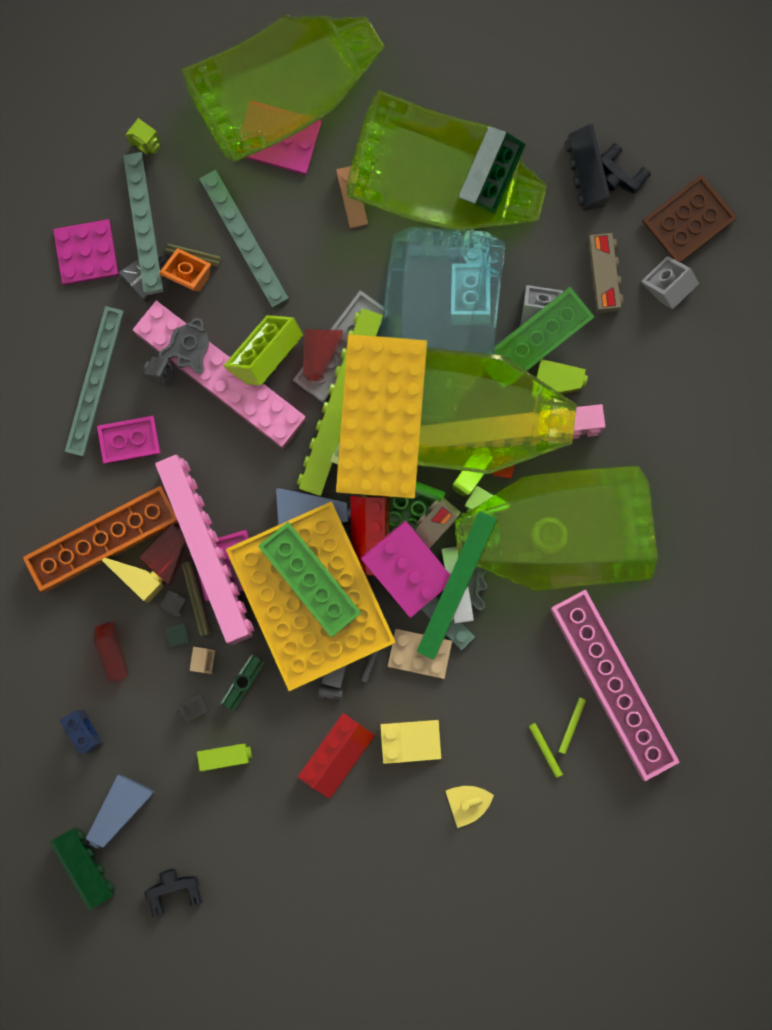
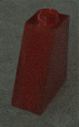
[303,329,343,381]
[140,524,186,585]
[94,621,128,682]

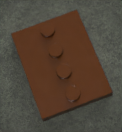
[642,174,737,263]

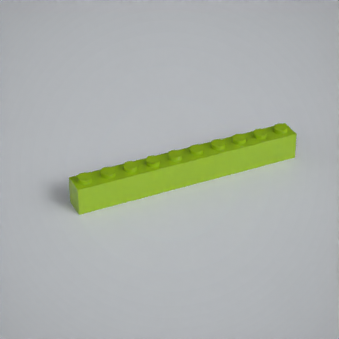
[297,308,383,497]

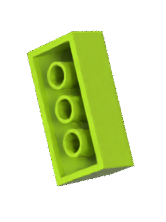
[223,315,303,386]

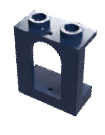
[59,710,103,755]

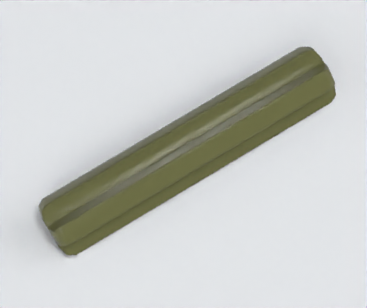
[165,244,221,267]

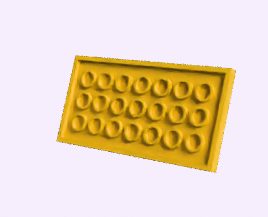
[336,334,427,498]

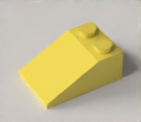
[102,558,165,603]
[381,720,441,764]

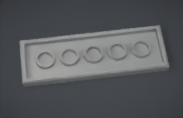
[293,290,391,403]

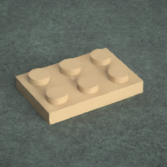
[388,629,452,679]

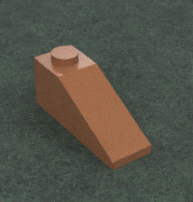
[336,165,368,229]

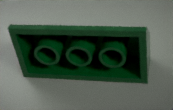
[458,126,526,214]
[49,827,115,911]

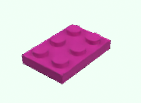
[97,416,161,464]

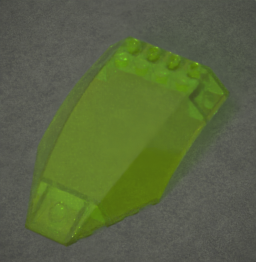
[181,15,385,162]
[346,89,547,231]
[417,347,577,474]
[454,466,658,591]

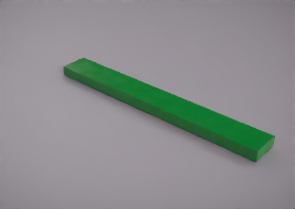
[416,511,498,660]

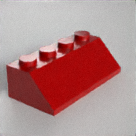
[351,495,389,575]
[298,713,375,799]

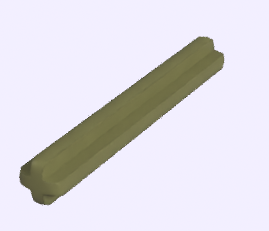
[181,562,210,636]

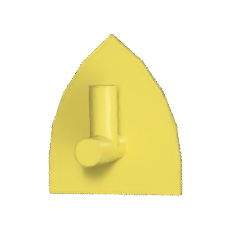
[446,786,494,828]

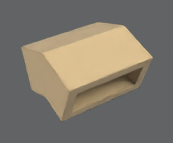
[190,647,215,674]

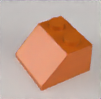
[159,248,211,291]

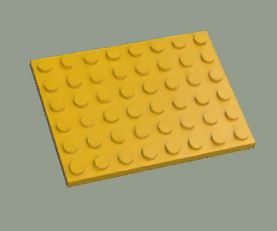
[226,501,396,691]

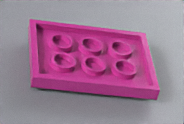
[234,101,322,175]
[360,521,450,618]

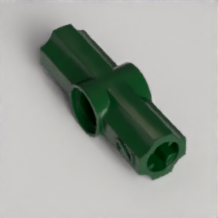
[220,653,266,712]

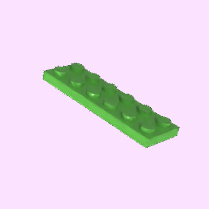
[480,287,594,388]
[258,522,362,638]

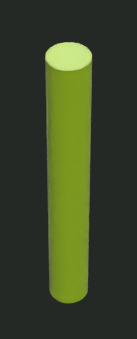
[558,697,586,754]
[529,723,563,778]

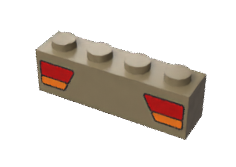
[588,233,624,313]
[412,497,461,549]

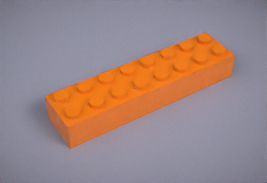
[23,485,178,593]

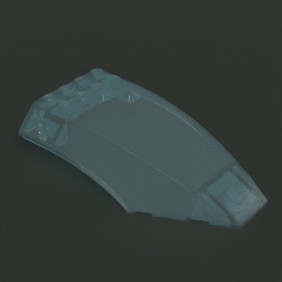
[381,227,506,422]

